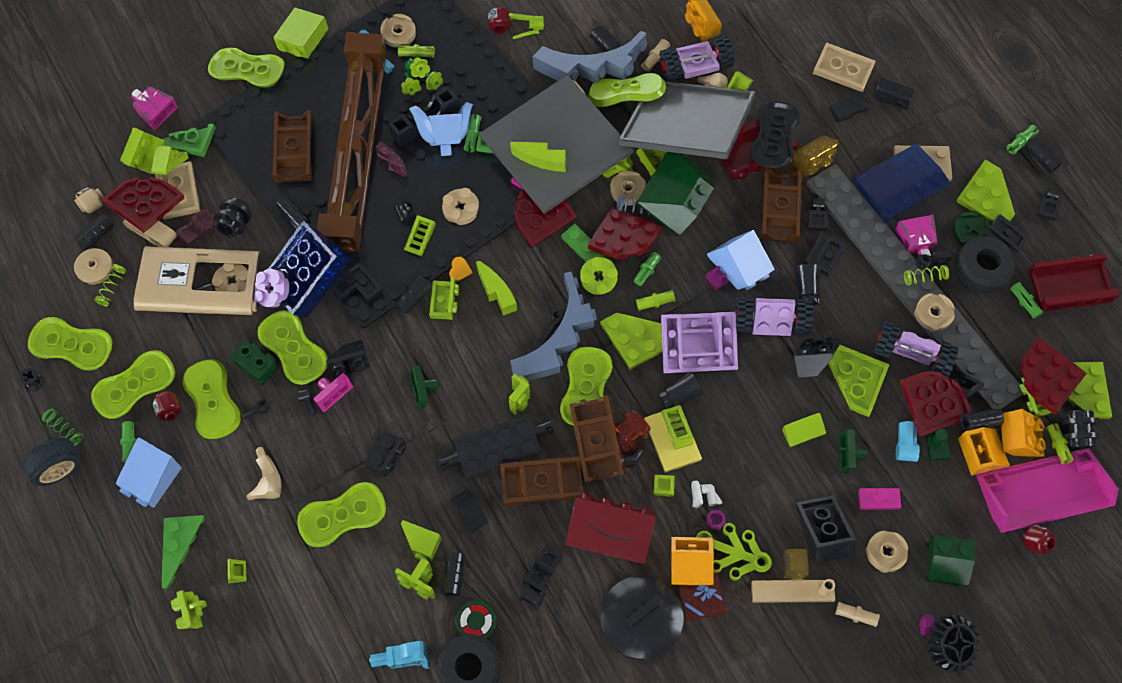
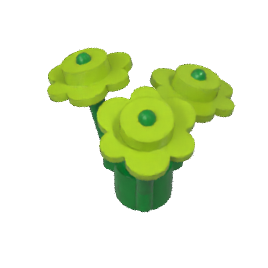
[401,57,443,95]

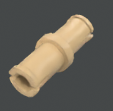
[641,39,670,72]
[835,602,880,627]

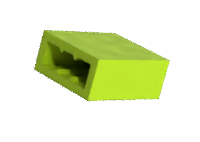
[273,8,329,59]

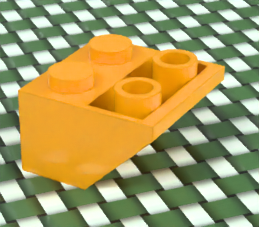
[685,0,722,42]
[1001,409,1046,457]
[958,427,1010,476]
[671,537,714,585]

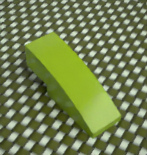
[510,142,567,172]
[476,261,517,315]

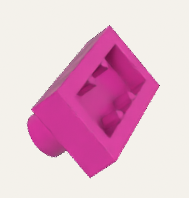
[313,373,353,412]
[858,488,901,510]

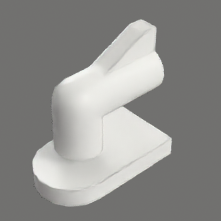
[691,481,722,508]

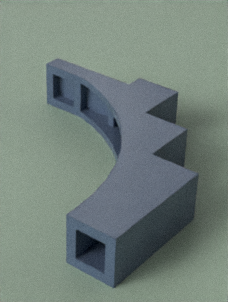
[533,31,647,83]
[510,272,597,381]

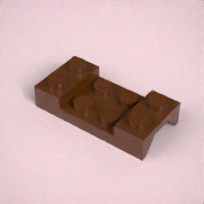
[273,110,313,183]
[760,168,802,243]
[570,395,627,482]
[500,457,584,507]

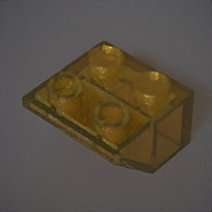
[791,135,839,177]

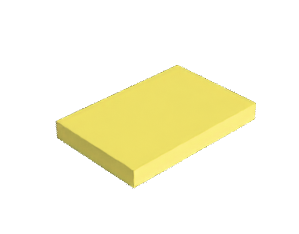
[644,405,702,473]

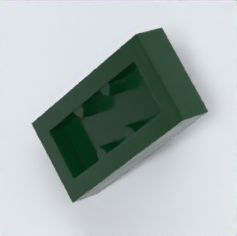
[409,365,438,409]
[925,427,951,461]
[838,429,867,474]

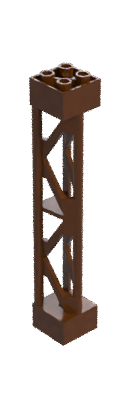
[316,32,387,253]

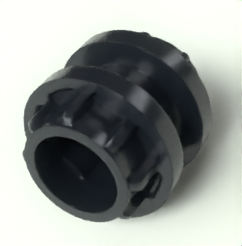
[213,197,252,237]
[1062,410,1100,448]

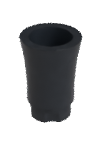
[794,264,821,306]
[658,371,703,409]

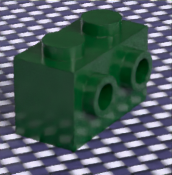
[230,340,278,386]

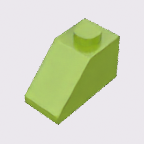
[401,520,441,561]

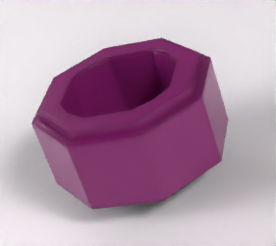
[706,510,726,530]
[919,615,935,636]

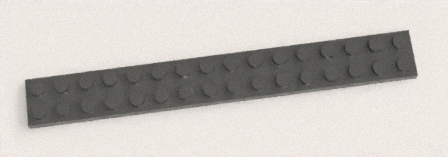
[806,164,1023,410]

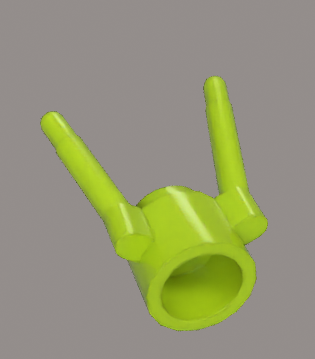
[509,13,544,40]

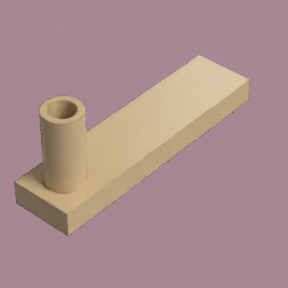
[751,579,835,603]

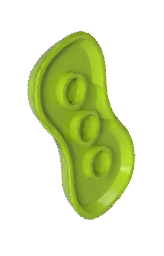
[208,48,285,88]
[588,73,666,107]
[258,310,328,385]
[28,317,112,370]
[560,347,613,426]
[91,350,175,419]
[182,359,241,439]
[297,482,386,547]

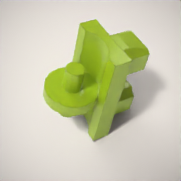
[171,590,207,630]

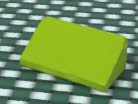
[782,413,826,447]

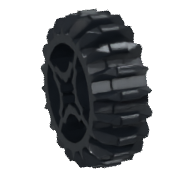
[925,614,981,673]

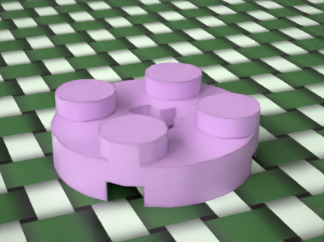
[254,269,289,308]

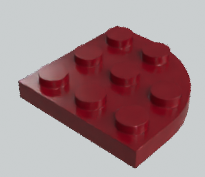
[102,177,185,233]
[514,189,577,248]
[588,207,662,259]
[1020,337,1087,414]
[899,371,972,436]

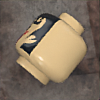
[74,186,104,214]

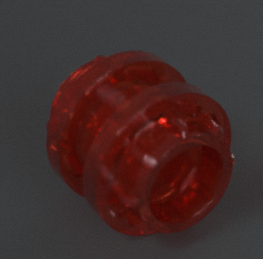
[615,410,651,452]

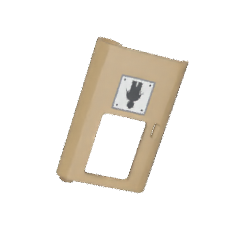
[134,246,260,315]

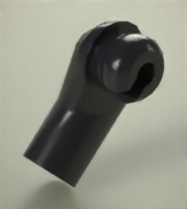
[623,447,644,468]

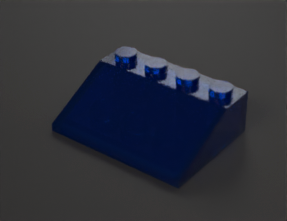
[854,143,951,223]
[268,220,351,317]

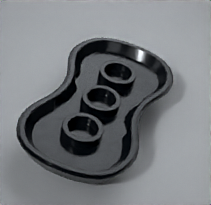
[750,101,800,169]

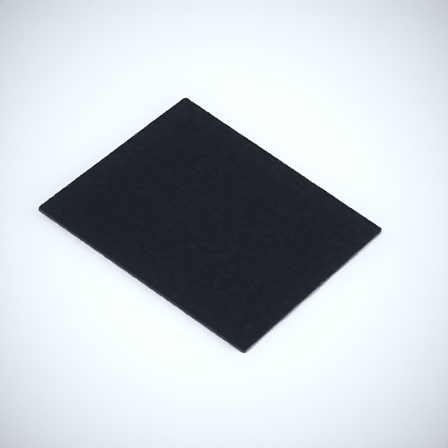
[200,0,537,329]

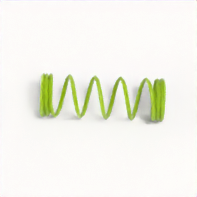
[94,264,126,306]
[904,265,949,286]

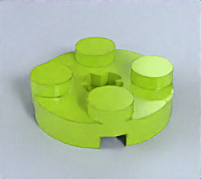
[580,257,618,295]

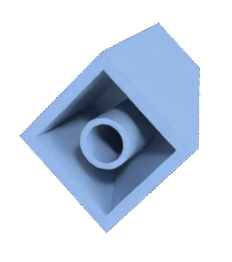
[707,230,775,290]
[116,437,182,508]

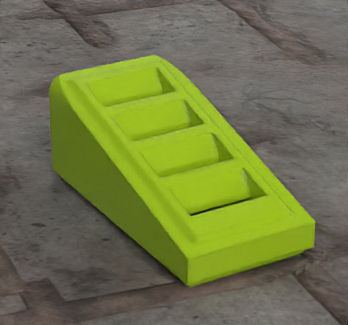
[404,215,436,256]
[661,405,694,450]

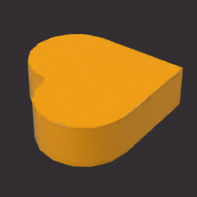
[449,257,473,282]

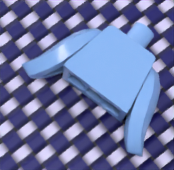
[409,102,473,156]

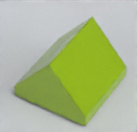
[228,559,246,583]

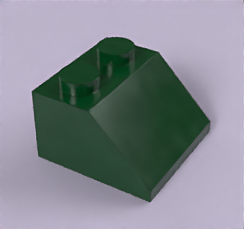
[927,536,976,586]

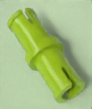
[398,44,435,59]
[636,290,675,311]
[1046,423,1074,464]

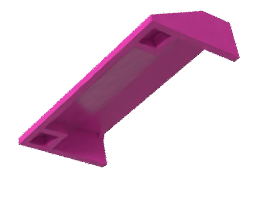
[977,448,1119,533]

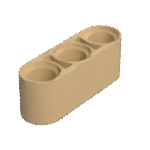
[123,220,177,247]

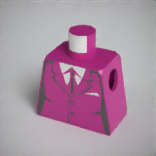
[131,87,178,131]
[895,215,937,256]

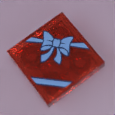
[678,572,727,622]

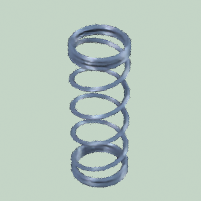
[617,196,650,215]

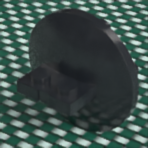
[601,575,684,660]

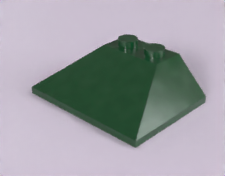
[636,152,714,236]

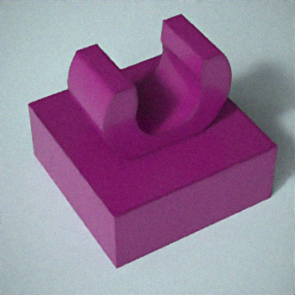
[705,266,730,291]

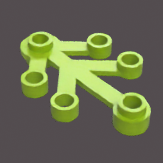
[696,523,772,581]

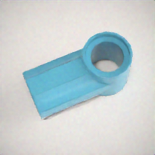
[895,421,920,462]

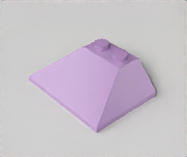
[661,312,738,373]

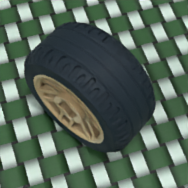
[22,438,81,486]

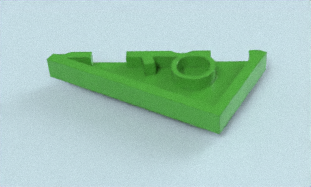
[163,124,216,157]
[162,515,205,590]

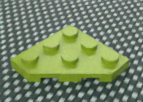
[956,159,1015,223]
[600,313,663,370]
[828,345,889,417]
[1067,362,1112,419]

